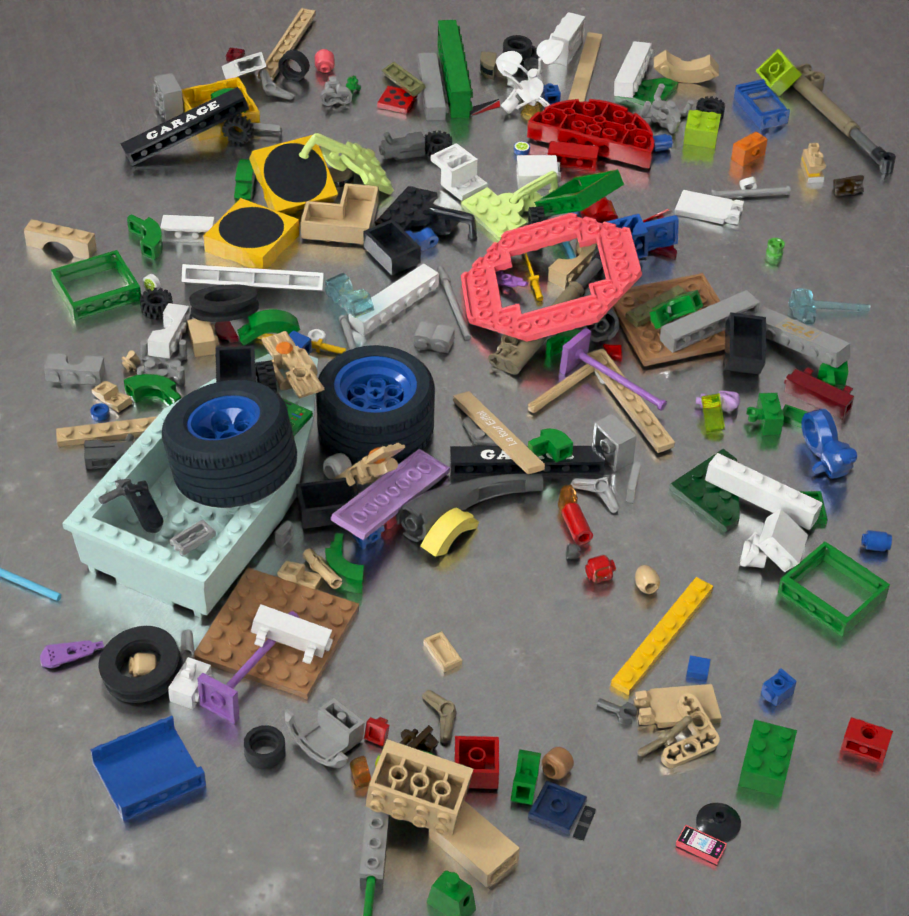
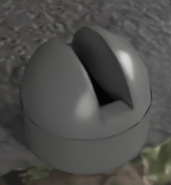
[566,543,581,559]

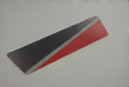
[470,99,500,116]

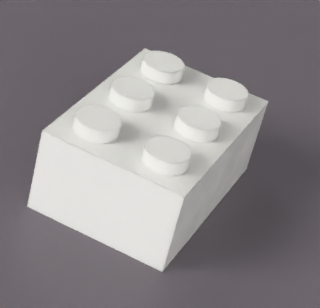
[550,12,585,66]

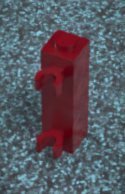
[784,367,854,420]

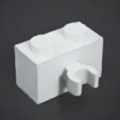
[168,657,214,709]

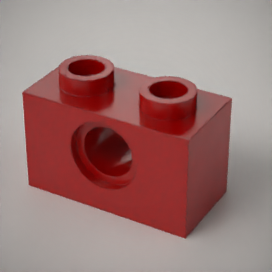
[841,717,893,763]

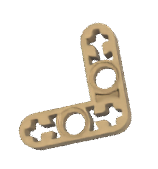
[661,693,720,768]

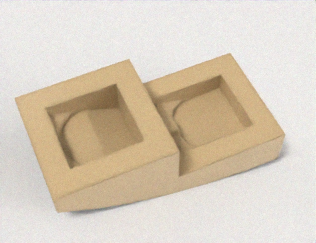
[92,381,132,413]
[277,561,324,590]

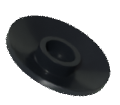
[696,803,741,842]

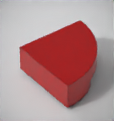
[603,344,622,362]

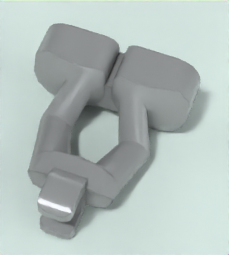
[321,76,352,106]

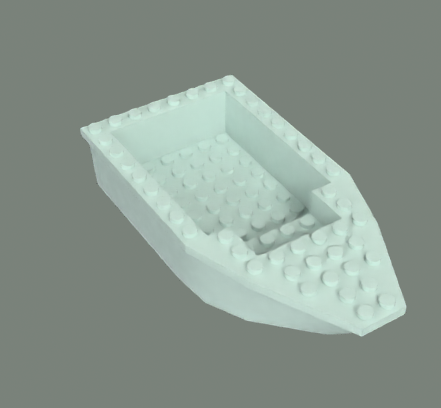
[62,354,318,618]

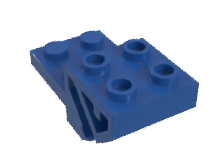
[607,214,679,259]

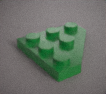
[617,78,678,107]

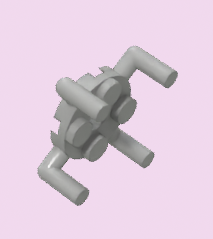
[640,84,694,134]
[137,340,188,386]

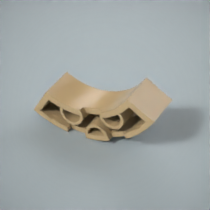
[654,50,719,83]

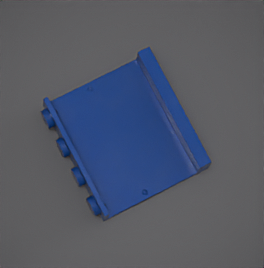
[90,716,206,821]

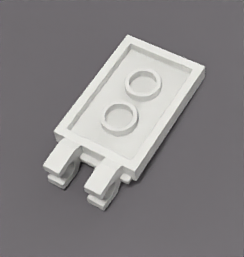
[674,190,744,225]

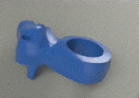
[801,409,857,479]

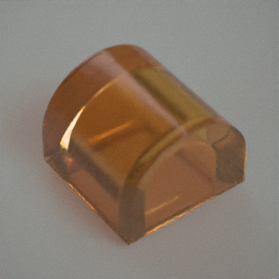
[558,485,578,511]
[349,755,371,788]

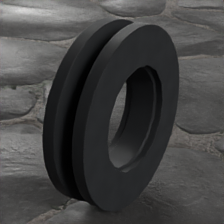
[189,284,259,322]
[98,626,182,703]

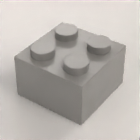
[152,73,184,121]
[592,413,637,472]

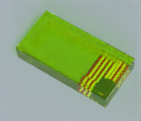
[701,393,725,433]

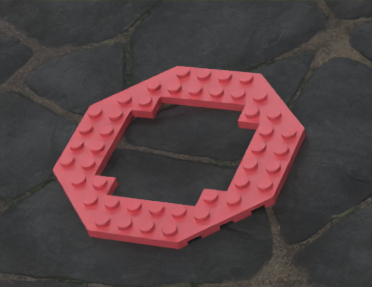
[461,213,642,342]

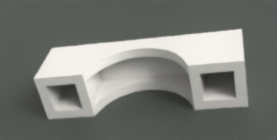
[148,303,192,359]

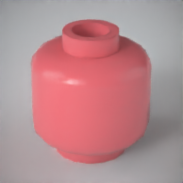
[314,49,335,73]

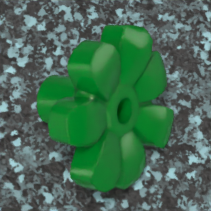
[346,75,361,95]

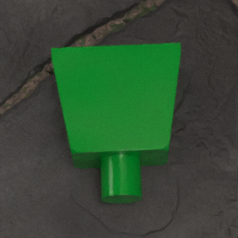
[427,870,476,916]

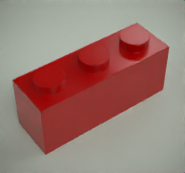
[548,141,599,171]

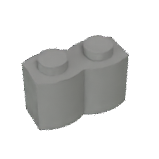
[414,322,455,353]

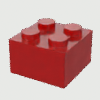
[454,736,499,789]

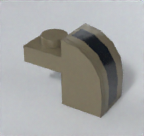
[480,51,507,80]
[328,168,354,191]

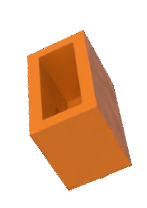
[731,131,768,167]

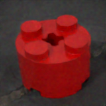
[580,197,618,223]

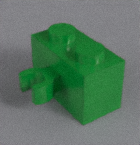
[746,393,784,435]

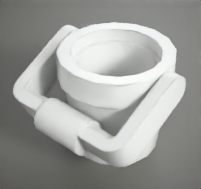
[739,533,767,568]

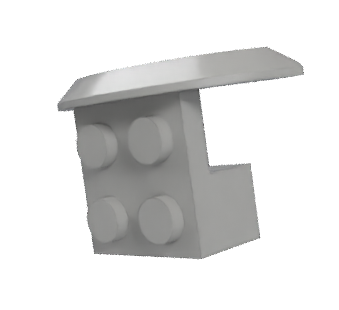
[285,698,365,769]

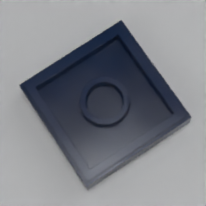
[528,780,587,834]

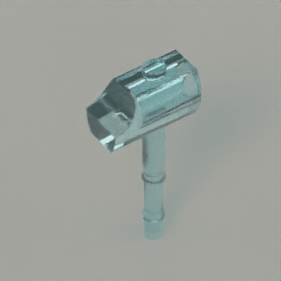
[788,288,870,325]

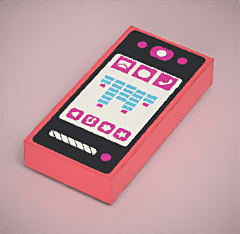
[676,825,727,865]

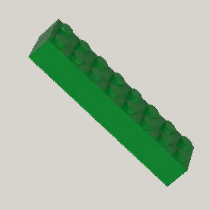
[437,20,473,118]

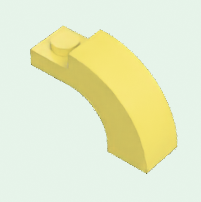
[420,507,479,557]

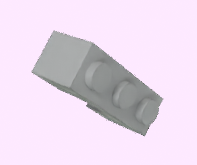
[44,353,105,385]

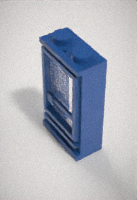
[734,79,790,130]

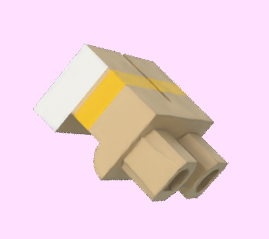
[800,143,826,183]

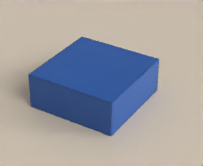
[686,655,711,680]

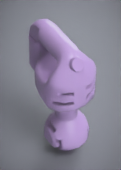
[696,391,740,412]

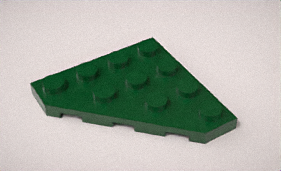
[669,449,740,533]

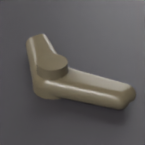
[422,690,457,743]
[638,715,692,757]

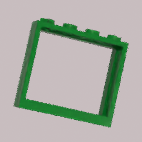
[534,169,624,217]
[51,250,141,321]
[778,541,890,637]

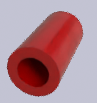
[561,503,593,545]

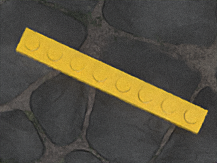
[611,577,713,695]

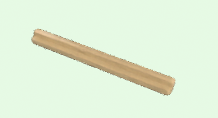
[527,363,595,413]

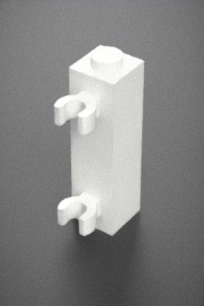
[251,604,333,664]

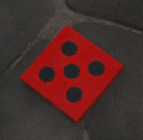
[377,86,418,114]

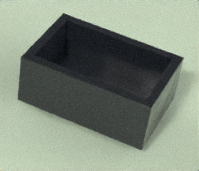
[363,219,421,275]
[724,312,766,374]
[215,346,256,382]
[296,477,359,529]

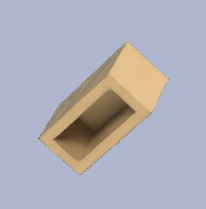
[187,319,219,357]

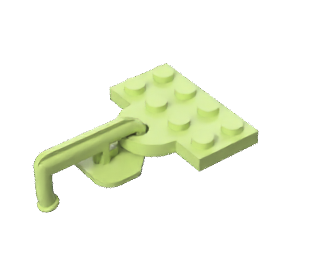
[299,133,394,195]
[461,171,558,241]

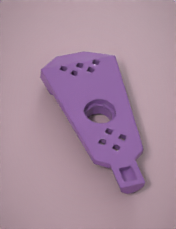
[496,271,529,287]
[40,640,104,668]

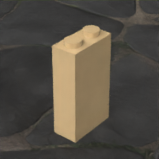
[429,801,520,888]

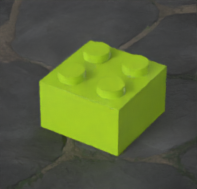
[756,48,802,96]
[683,110,721,148]

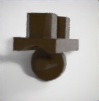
[833,175,864,197]
[400,725,439,753]

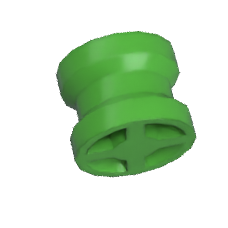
[766,238,785,259]

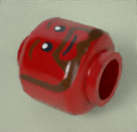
[585,555,616,584]

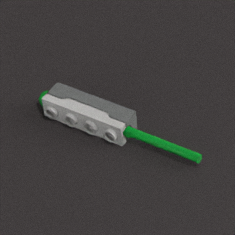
[360,807,390,916]

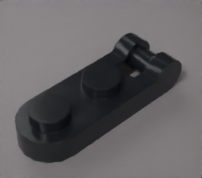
[124,480,164,533]

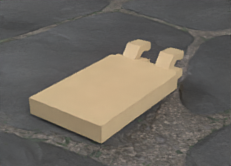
[634,684,722,728]

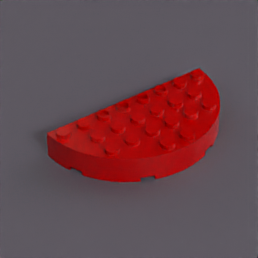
[527,99,654,168]

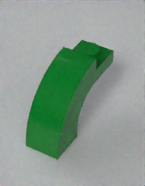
[234,159,256,202]
[127,214,163,260]
[649,290,703,329]
[237,309,301,346]
[124,374,182,406]
[325,533,364,594]

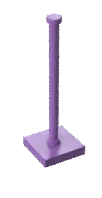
[559,328,667,411]
[197,611,299,724]

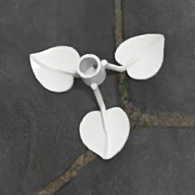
[496,39,564,106]
[501,70,550,114]

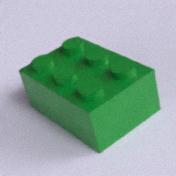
[738,719,797,797]

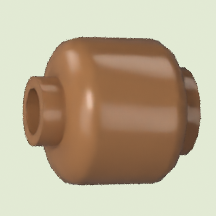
[541,747,574,780]

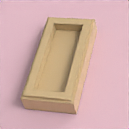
[424,631,462,672]

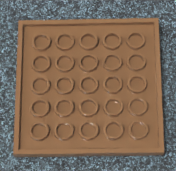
[613,273,725,366]
[194,568,359,699]

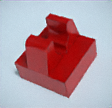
[364,717,390,747]

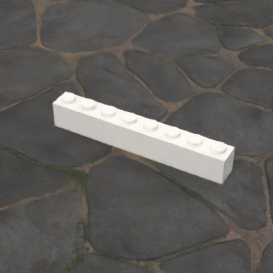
[181,264,325,292]

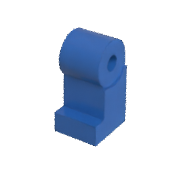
[406,228,439,251]

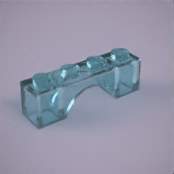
[325,273,374,318]

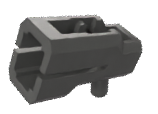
[379,131,425,161]
[84,434,134,469]

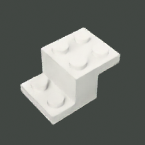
[431,143,488,201]

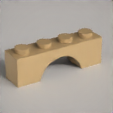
[24,219,97,259]
[548,241,597,289]

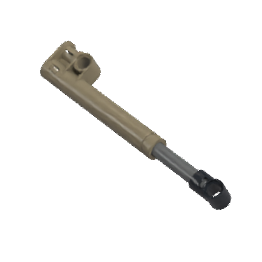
[792,63,896,174]
[488,250,603,375]

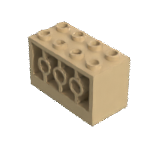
[365,739,473,836]

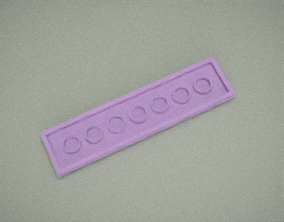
[331,449,450,540]

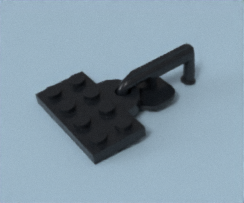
[375,186,477,241]

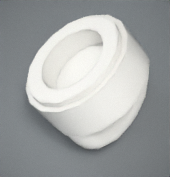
[739,177,757,190]

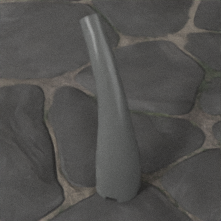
[582,245,619,342]
[396,474,543,542]

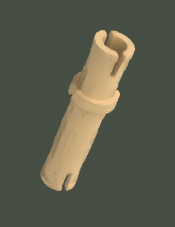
[303,548,342,589]

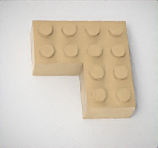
[301,183,379,244]

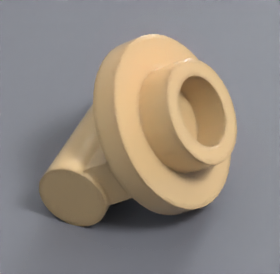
[121,350,141,371]

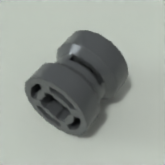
[523,57,539,79]

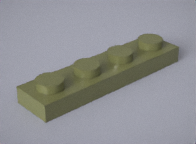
[382,62,426,97]
[625,285,688,327]

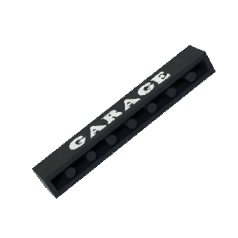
[120,87,249,166]
[450,445,605,476]

